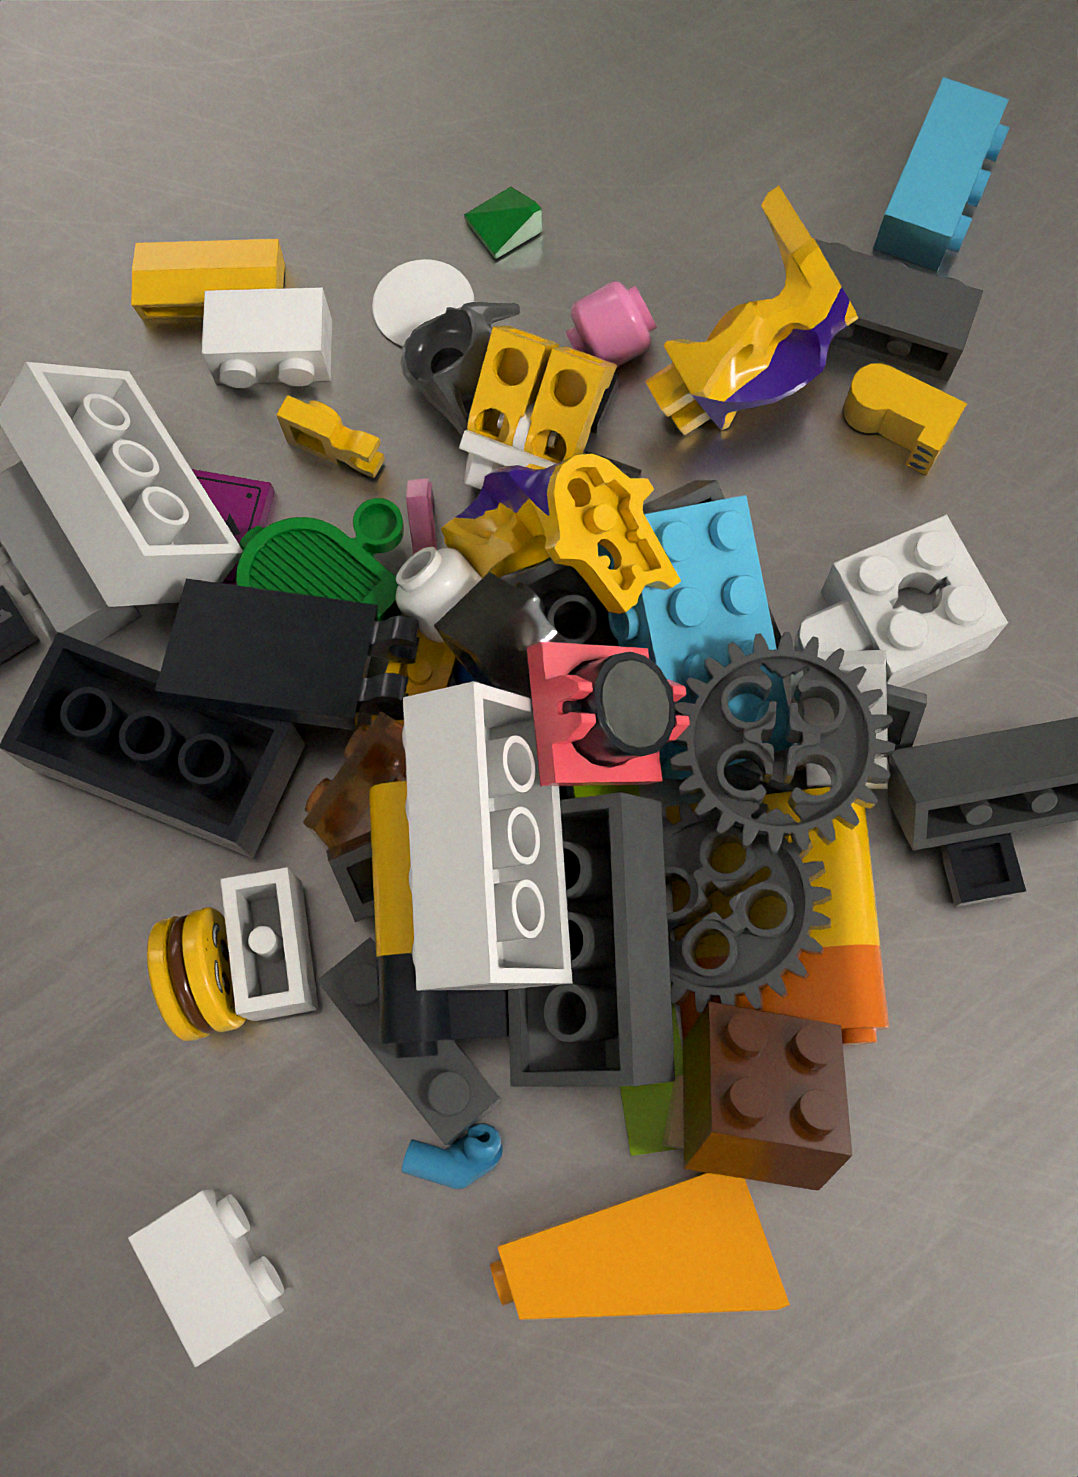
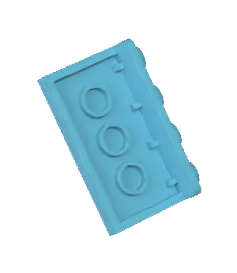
[597,495,793,779]

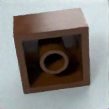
[683,1002,852,1191]

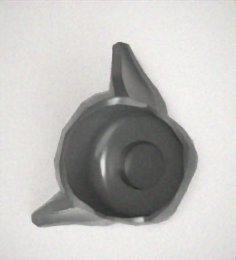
[400,302,520,435]

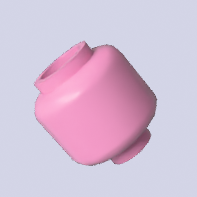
[565,281,657,368]

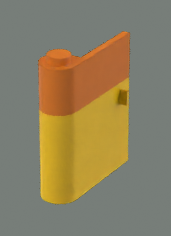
[666,787,889,1046]

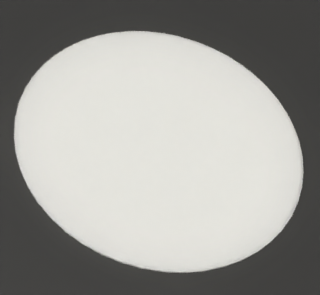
[372,259,475,347]

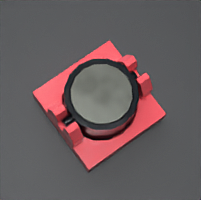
[527,642,690,786]

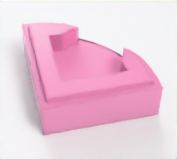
[406,478,437,555]

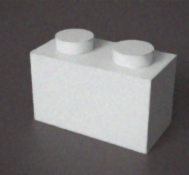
[202,287,332,388]
[220,867,319,1022]
[128,1189,285,1368]

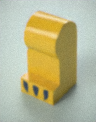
[843,363,967,476]

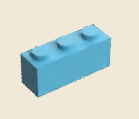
[873,77,1010,272]

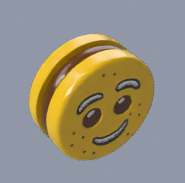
[147,907,246,1041]

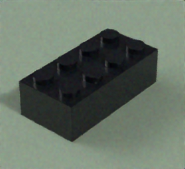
[0,632,305,858]

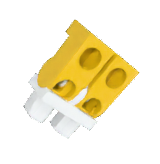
[459,325,617,489]

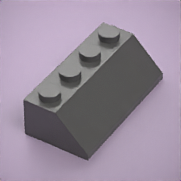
[508,792,675,1087]

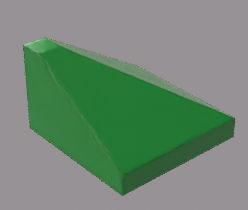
[464,187,542,259]

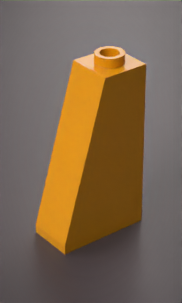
[490,1172,790,1320]

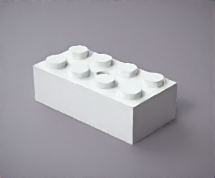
[0,362,243,607]
[402,681,572,990]

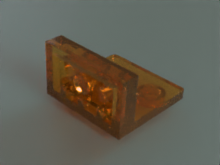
[303,712,407,850]

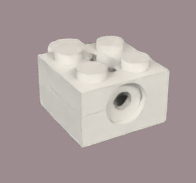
[794,514,1008,687]

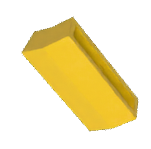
[131,239,285,319]

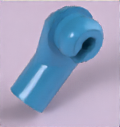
[401,1123,503,1189]

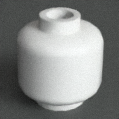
[396,547,490,643]

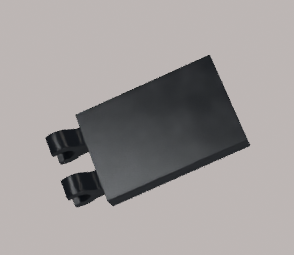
[155,578,419,730]

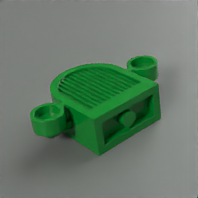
[236,498,404,622]

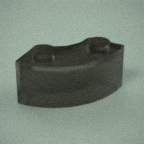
[434,572,575,699]

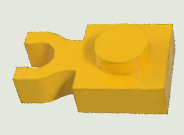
[276,395,385,478]

